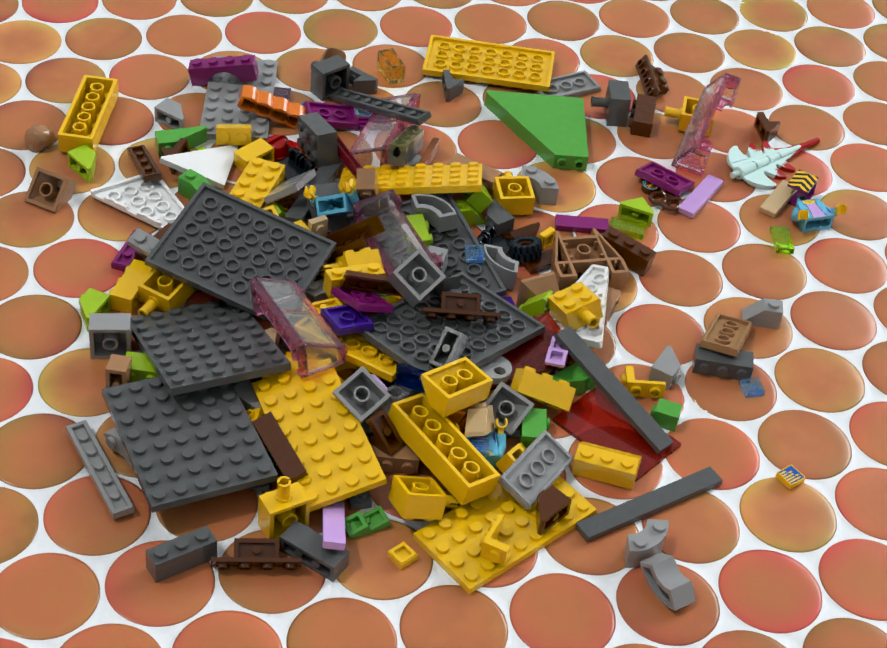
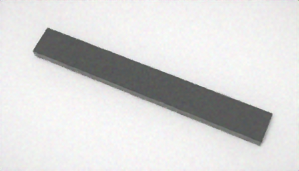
[330,87,432,126]
[284,156,344,223]
[554,326,674,454]
[575,467,723,543]

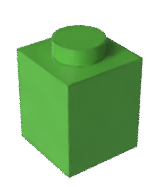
[650,398,683,432]

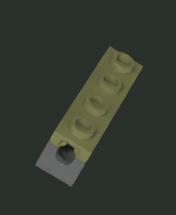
[387,125,424,167]

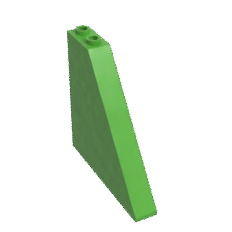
[484,90,589,171]

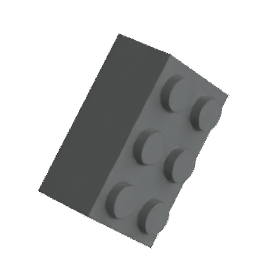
[296,112,338,167]

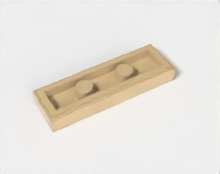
[759,180,797,218]

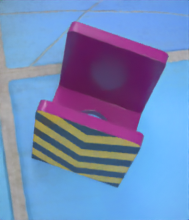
[787,170,819,206]

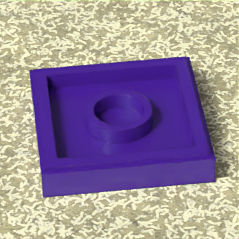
[320,304,374,336]

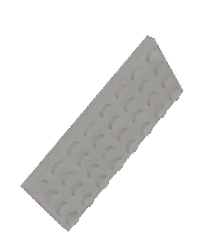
[200,55,278,142]

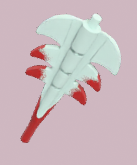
[726,137,820,189]

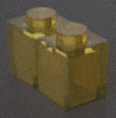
[377,48,405,85]

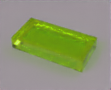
[609,217,646,240]
[770,226,795,254]

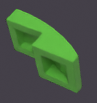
[345,505,391,539]

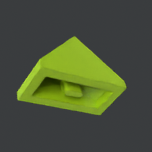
[617,197,654,227]

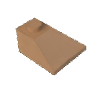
[24,167,77,213]
[516,272,559,312]

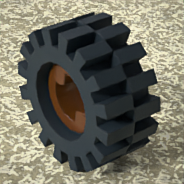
[509,236,542,262]

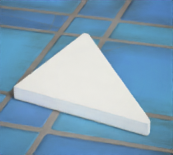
[159,145,239,190]

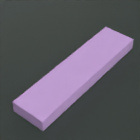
[677,174,724,218]
[322,500,346,551]

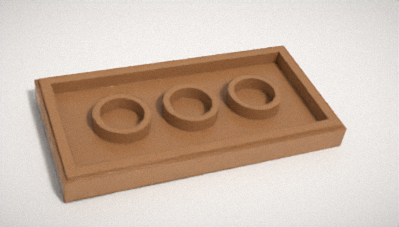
[699,313,753,357]

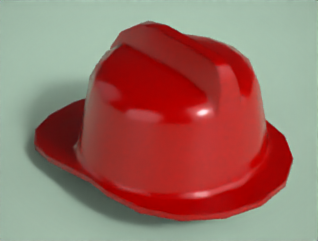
[266,135,300,161]

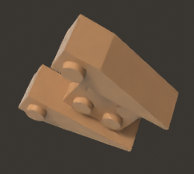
[551,228,630,291]

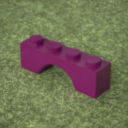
[188,55,259,86]

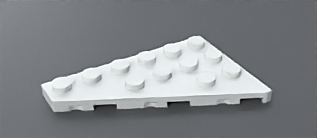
[91,175,184,229]
[540,264,609,349]

